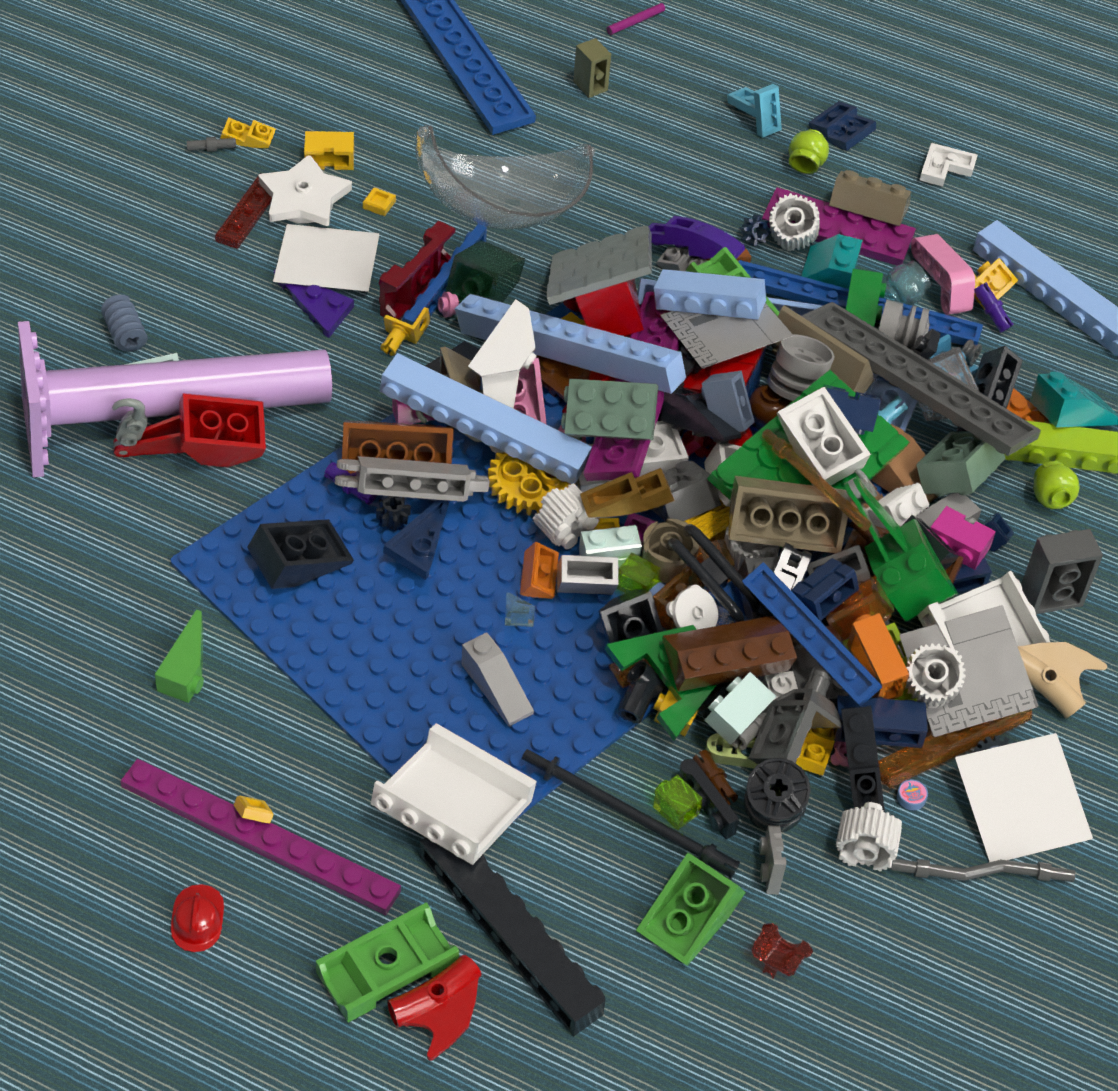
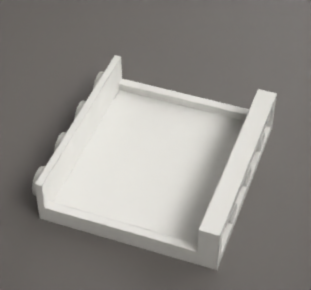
[917,571,1050,689]
[371,723,537,865]

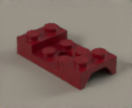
[379,220,456,320]

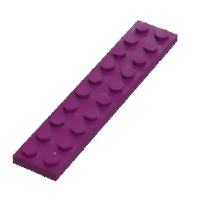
[583,292,681,481]

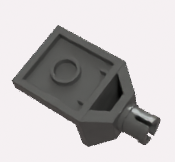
[748,670,843,764]

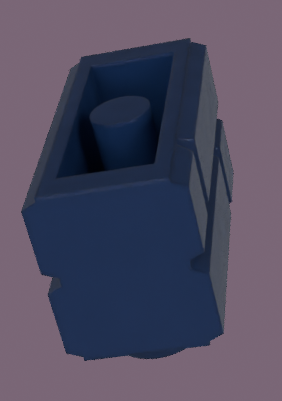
[791,558,859,621]

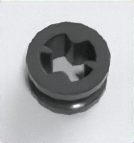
[961,339,982,366]

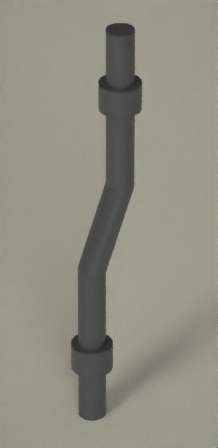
[891,858,1075,882]

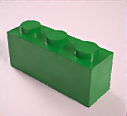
[846,269,887,330]

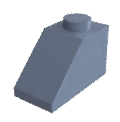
[702,371,754,432]

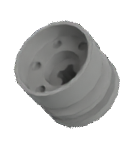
[879,299,930,349]
[767,334,835,401]

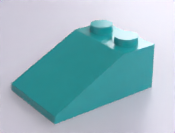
[1030,371,1118,427]

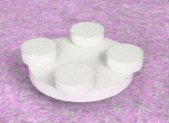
[666,585,718,629]

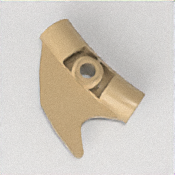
[1018,642,1107,718]

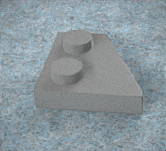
[759,825,786,895]

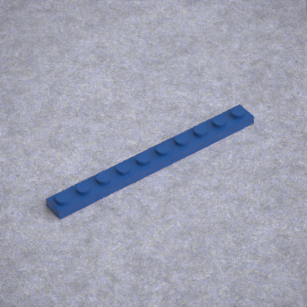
[738,260,983,346]

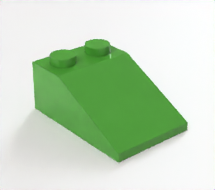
[636,852,746,966]

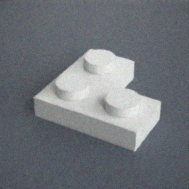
[920,143,977,186]

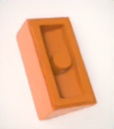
[520,542,559,599]

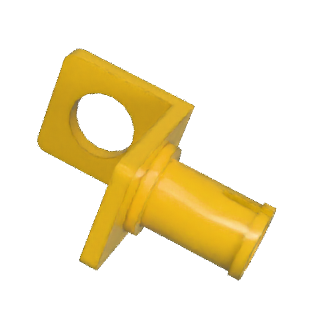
[380,307,430,356]

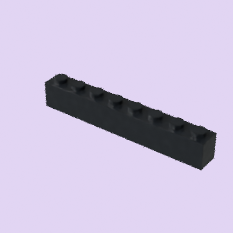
[420,837,605,1037]

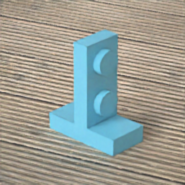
[727,84,782,138]

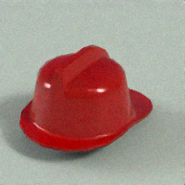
[171,884,224,952]

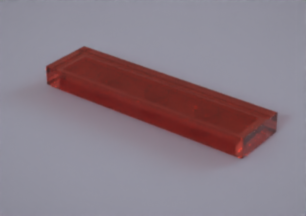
[215,173,272,249]

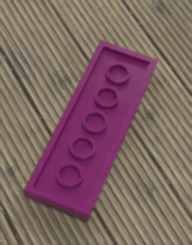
[762,187,916,267]

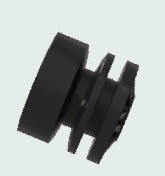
[744,758,811,832]

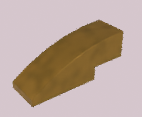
[580,468,675,518]

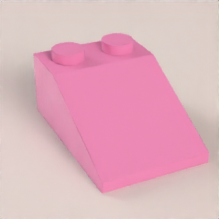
[514,358,547,425]

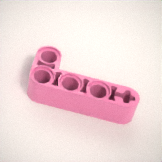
[911,234,975,315]

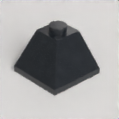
[598,589,663,665]

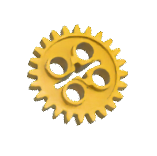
[488,452,576,515]

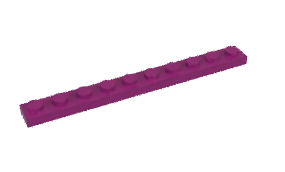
[121,758,401,916]

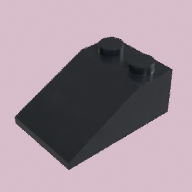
[247,519,354,589]

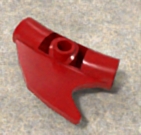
[387,955,482,1061]

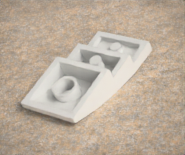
[576,421,688,492]

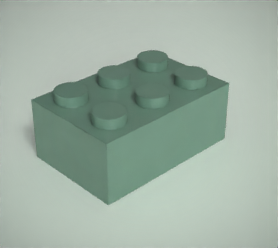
[916,431,1005,496]

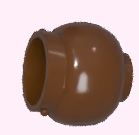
[749,385,792,430]

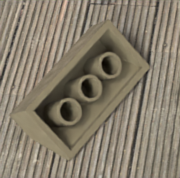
[771,305,875,393]
[728,476,851,553]

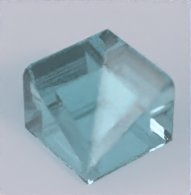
[505,593,535,627]

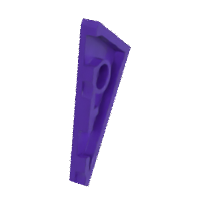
[274,269,354,338]

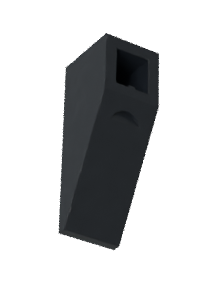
[661,387,741,444]

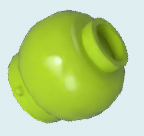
[788,129,829,174]
[1033,461,1080,509]

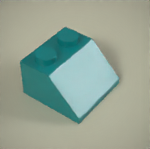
[802,234,862,289]

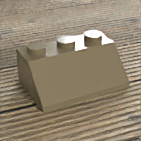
[829,170,911,226]

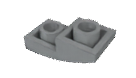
[657,247,709,271]

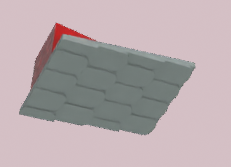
[547,226,652,336]

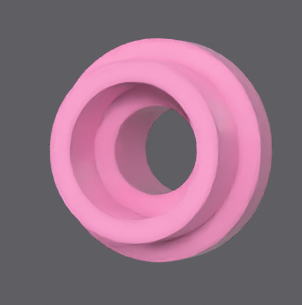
[438,292,459,317]

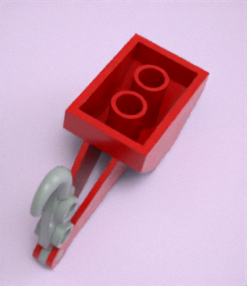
[112,393,266,467]

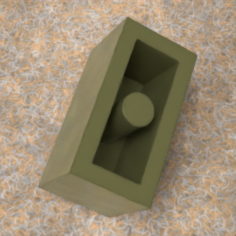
[573,38,611,98]

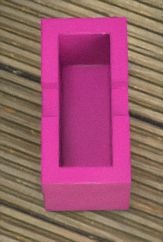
[931,506,996,570]

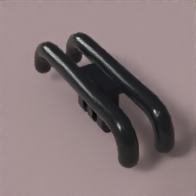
[666,524,760,623]

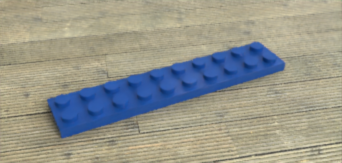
[400,0,536,135]

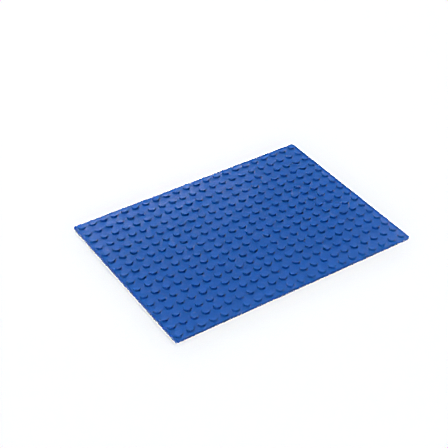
[171,303,890,822]

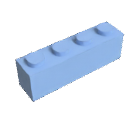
[654,269,766,320]

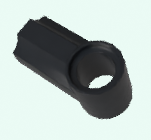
[618,661,665,723]

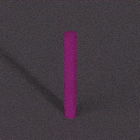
[606,3,665,35]

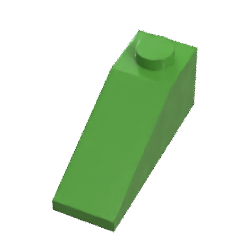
[155,609,204,703]

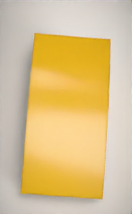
[220,117,276,148]
[796,728,835,776]

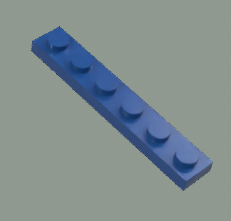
[402,224,487,329]
[742,562,882,706]

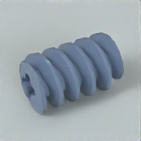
[101,294,148,352]

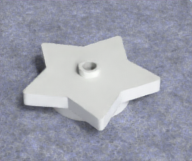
[259,155,352,226]

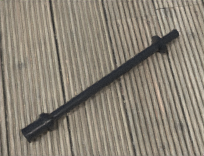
[522,749,740,879]

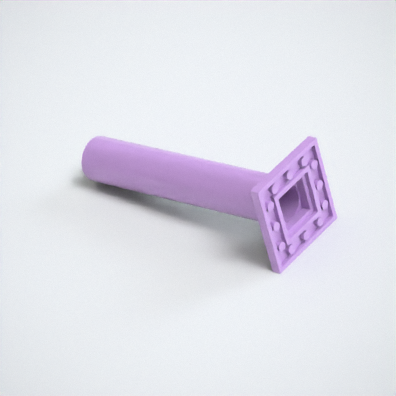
[18,321,332,477]

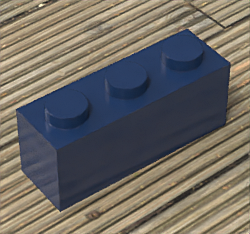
[834,695,928,748]

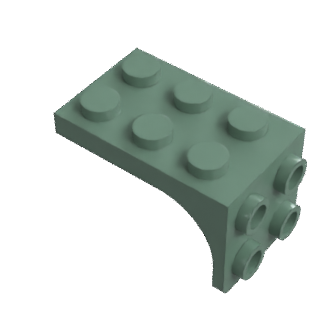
[561,379,658,441]

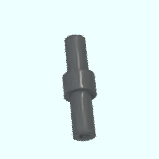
[187,137,236,152]

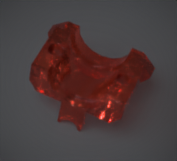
[751,923,813,979]

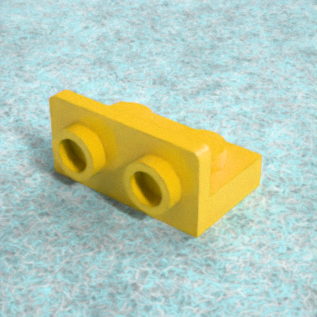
[974,258,1018,310]

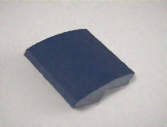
[809,101,876,151]

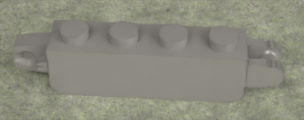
[335,456,490,502]

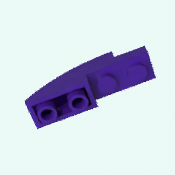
[648,216,745,259]

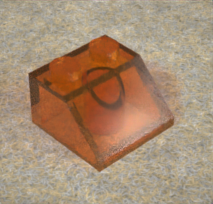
[827,576,894,639]

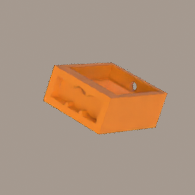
[847,613,909,700]

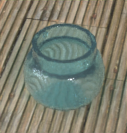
[885,261,931,306]

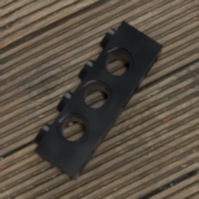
[956,346,1023,432]

